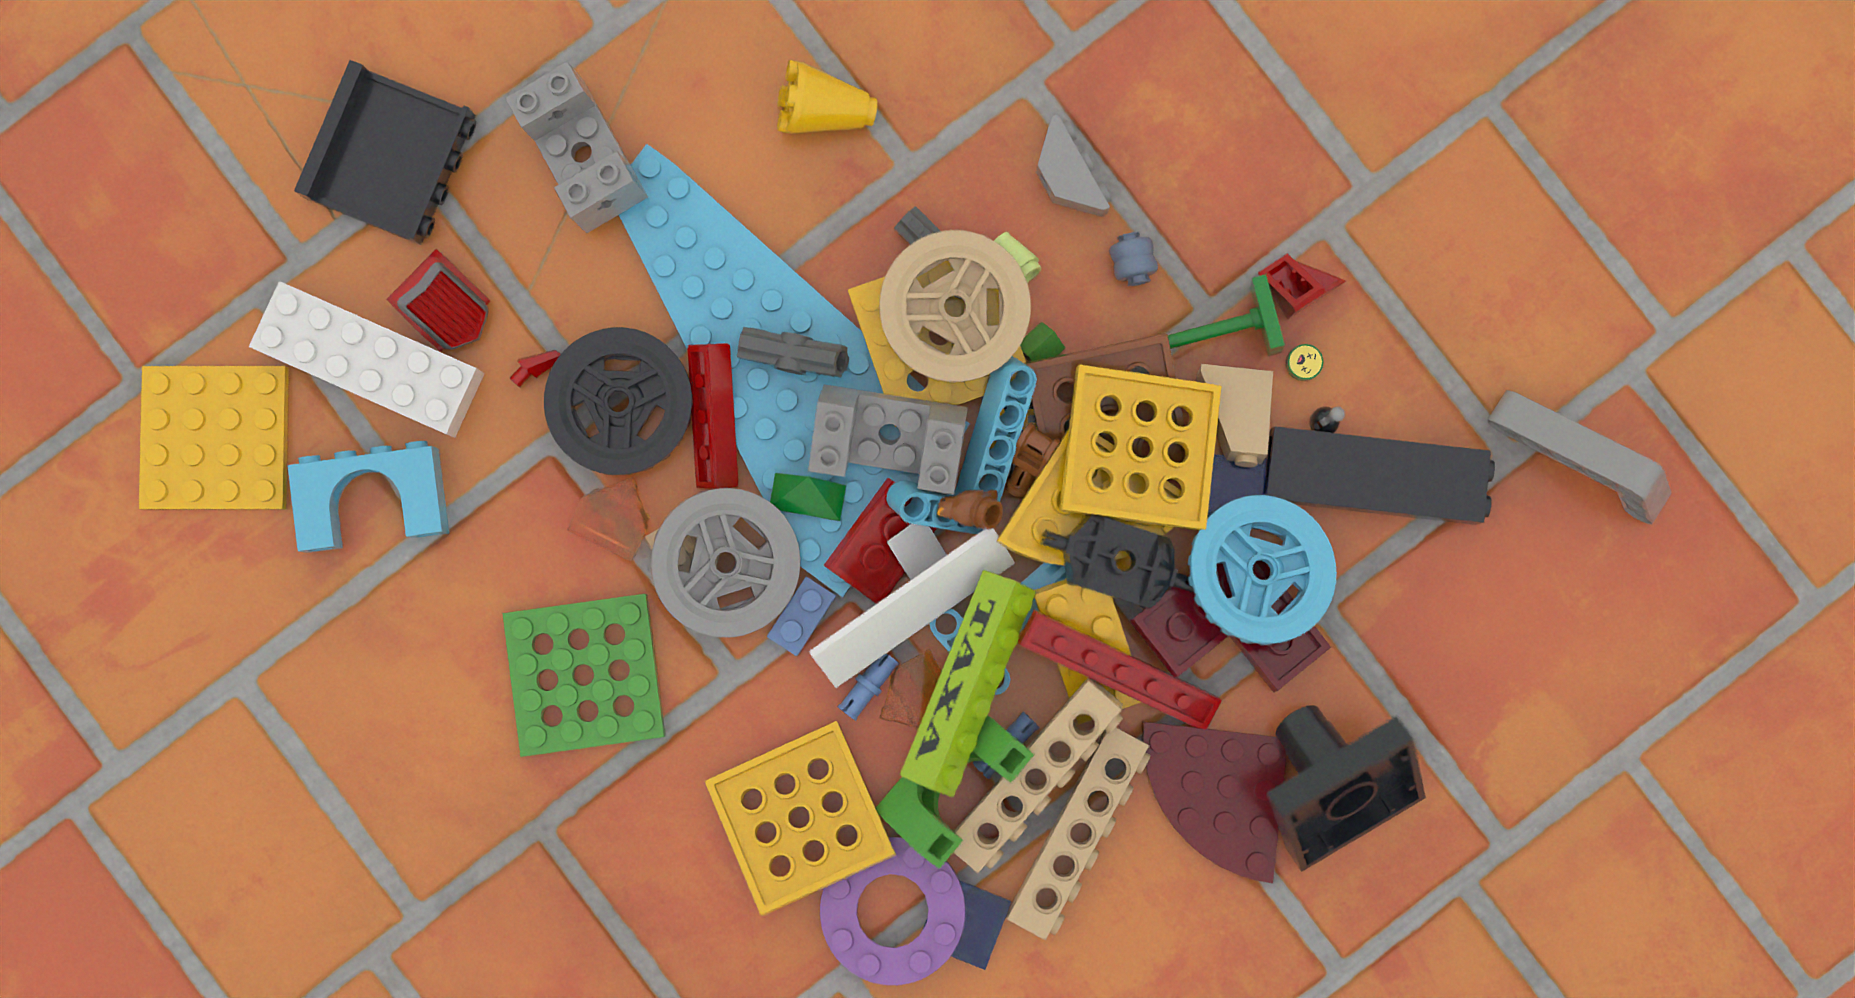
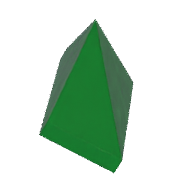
[770,473,847,521]

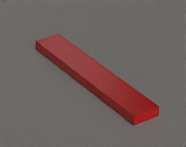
[1017,610,1222,730]

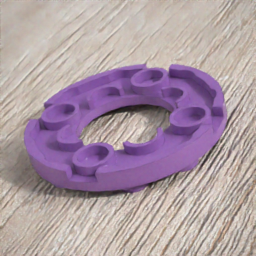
[820,837,966,985]

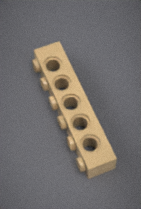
[954,677,1123,873]
[1006,728,1151,940]

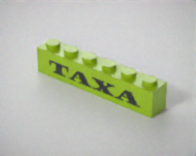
[900,570,1036,797]

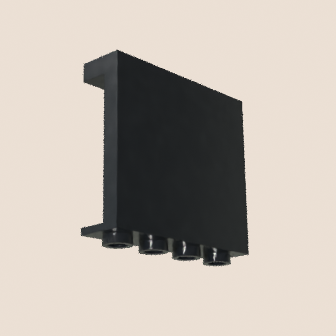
[294,60,477,245]

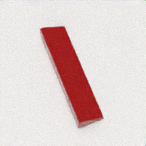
[687,343,739,489]

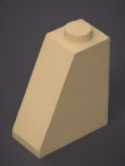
[1196,364,1273,467]

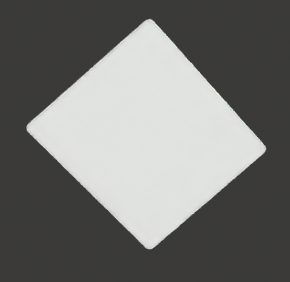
[887,524,947,580]

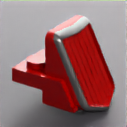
[386,249,491,352]

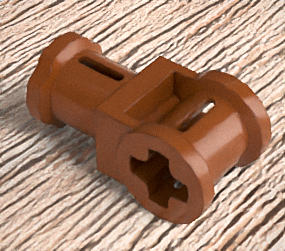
[1004,423,1062,498]

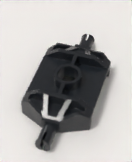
[1041,514,1194,609]

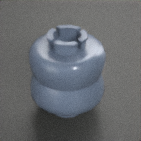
[1109,232,1158,286]

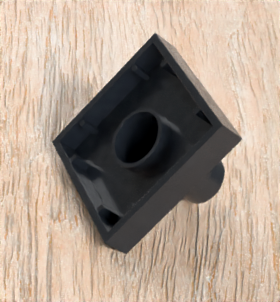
[1267,705,1426,872]

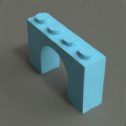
[287,441,449,553]

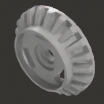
[650,488,800,638]

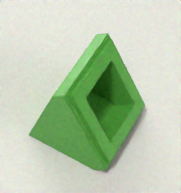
[1020,322,1065,362]

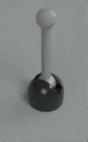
[1309,407,1345,433]

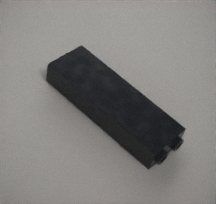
[1263,426,1495,525]

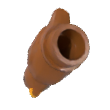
[938,489,1003,529]

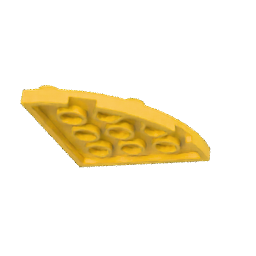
[997,429,1181,566]

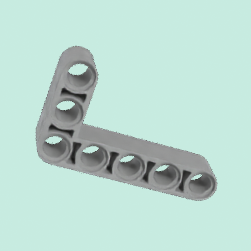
[1487,390,1671,524]

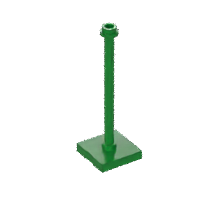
[1067,275,1285,383]

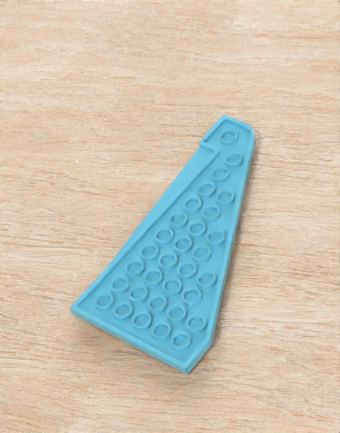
[619,144,970,597]

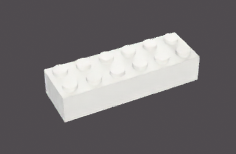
[249,281,485,438]

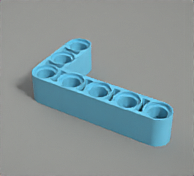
[886,356,1037,534]

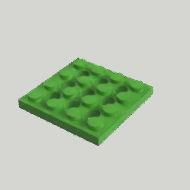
[502,594,666,757]

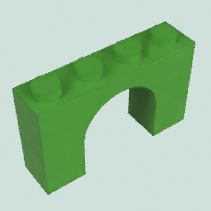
[876,715,1034,869]

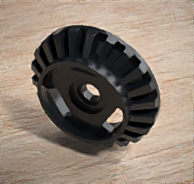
[544,327,693,475]

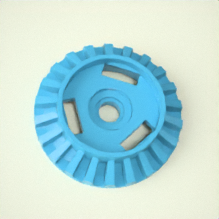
[1188,495,1337,645]

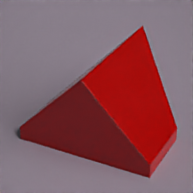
[1258,253,1346,319]

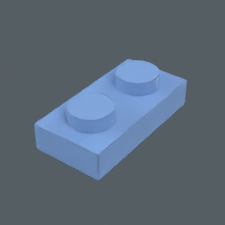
[767,576,836,656]

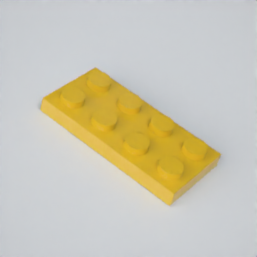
[1034,578,1141,725]

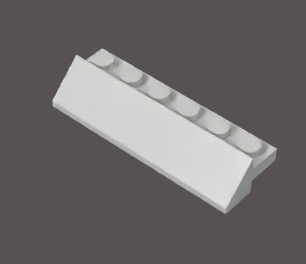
[809,529,1015,688]

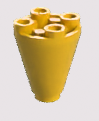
[777,60,877,134]

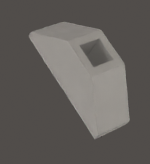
[1036,114,1112,217]

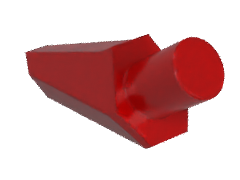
[510,350,561,387]

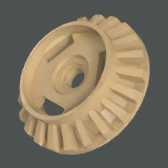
[880,230,1031,382]

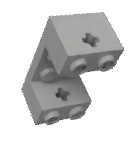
[505,61,648,233]
[808,384,968,494]

